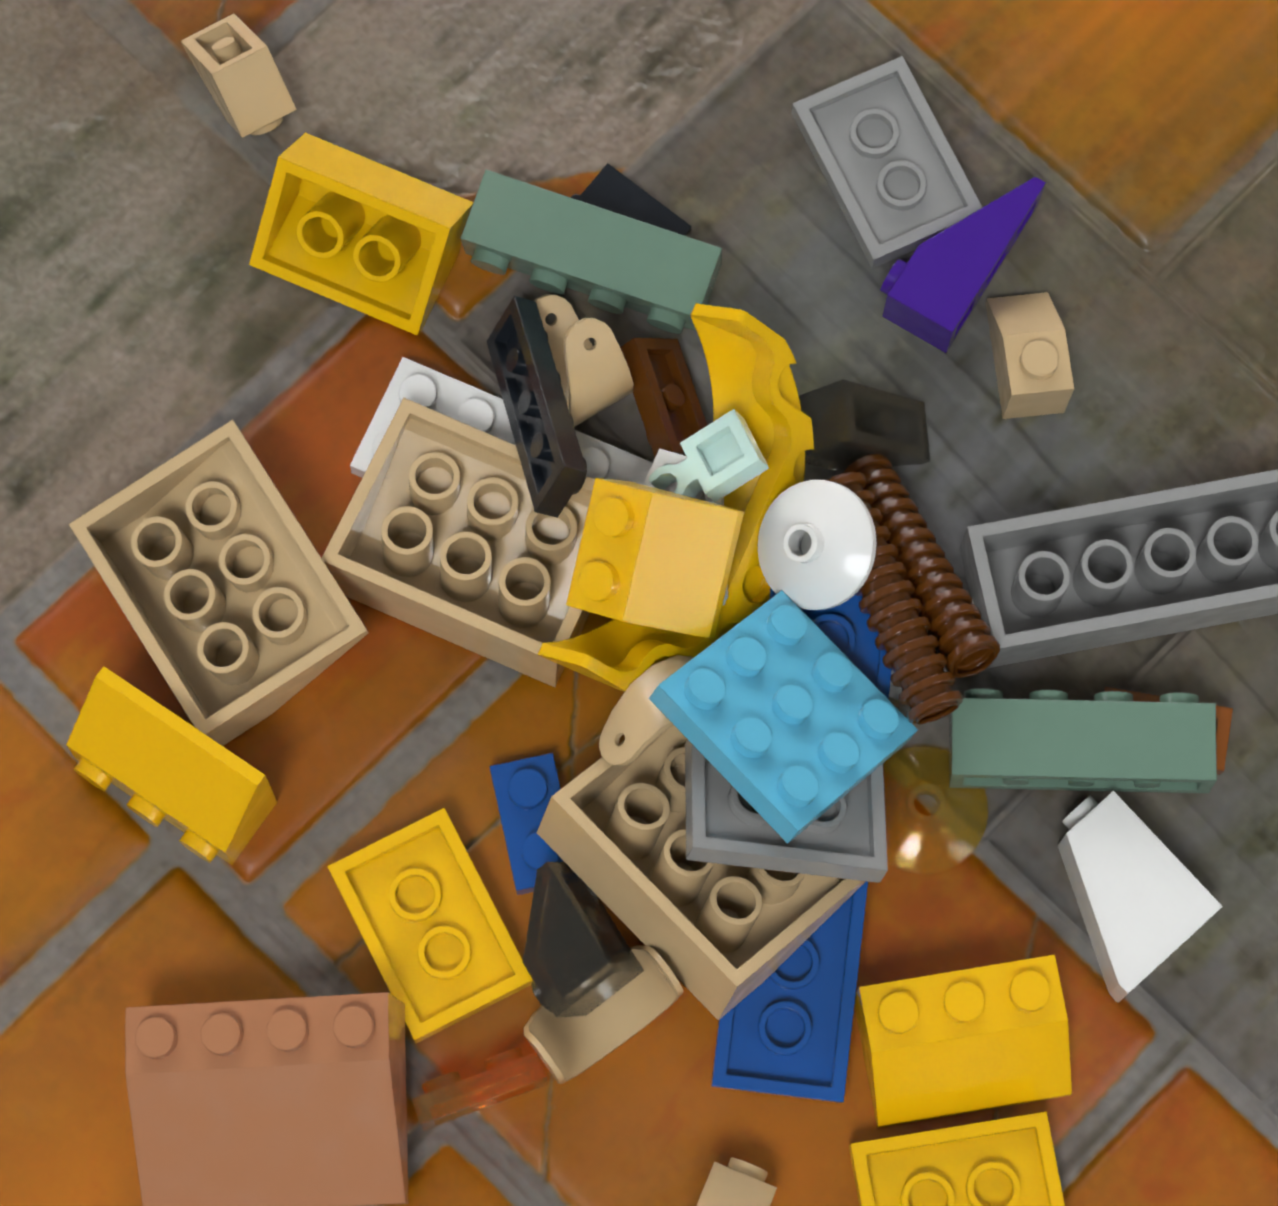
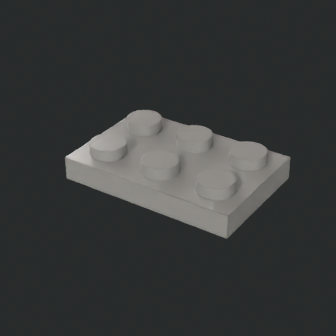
[791,56,982,269]
[685,739,888,883]

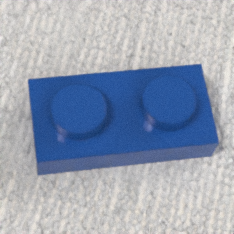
[490,753,580,895]

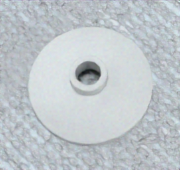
[757,480,877,610]

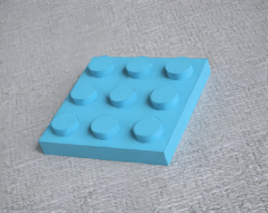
[649,590,918,844]

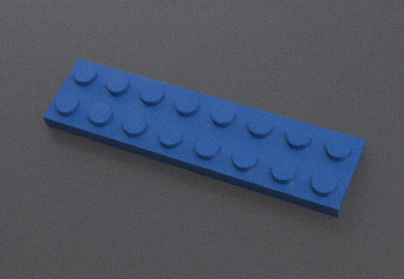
[711,587,892,1103]

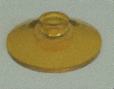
[883,747,988,874]

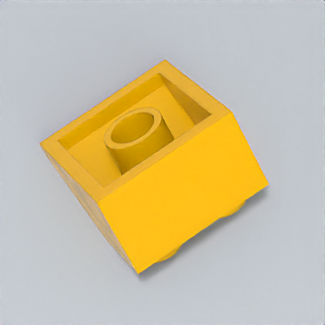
[566,478,744,639]

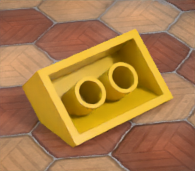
[249,132,474,336]
[66,666,277,865]
[854,954,1072,1128]

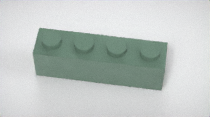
[461,169,722,334]
[949,689,1217,793]

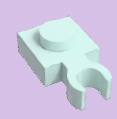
[649,409,769,502]

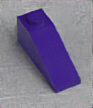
[880,177,1046,353]

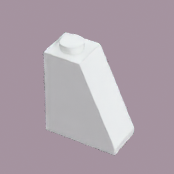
[1058,791,1223,1003]

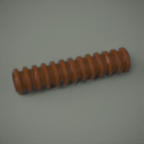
[843,454,1000,678]
[827,472,964,725]

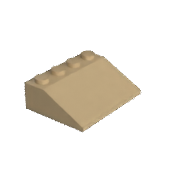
[322,397,595,687]
[69,420,369,746]
[537,726,866,1020]

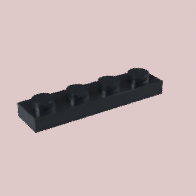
[486,296,587,518]

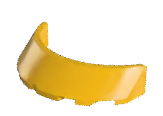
[537,303,814,692]

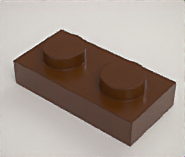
[620,338,707,457]

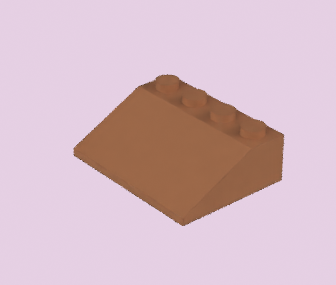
[125,992,409,1206]

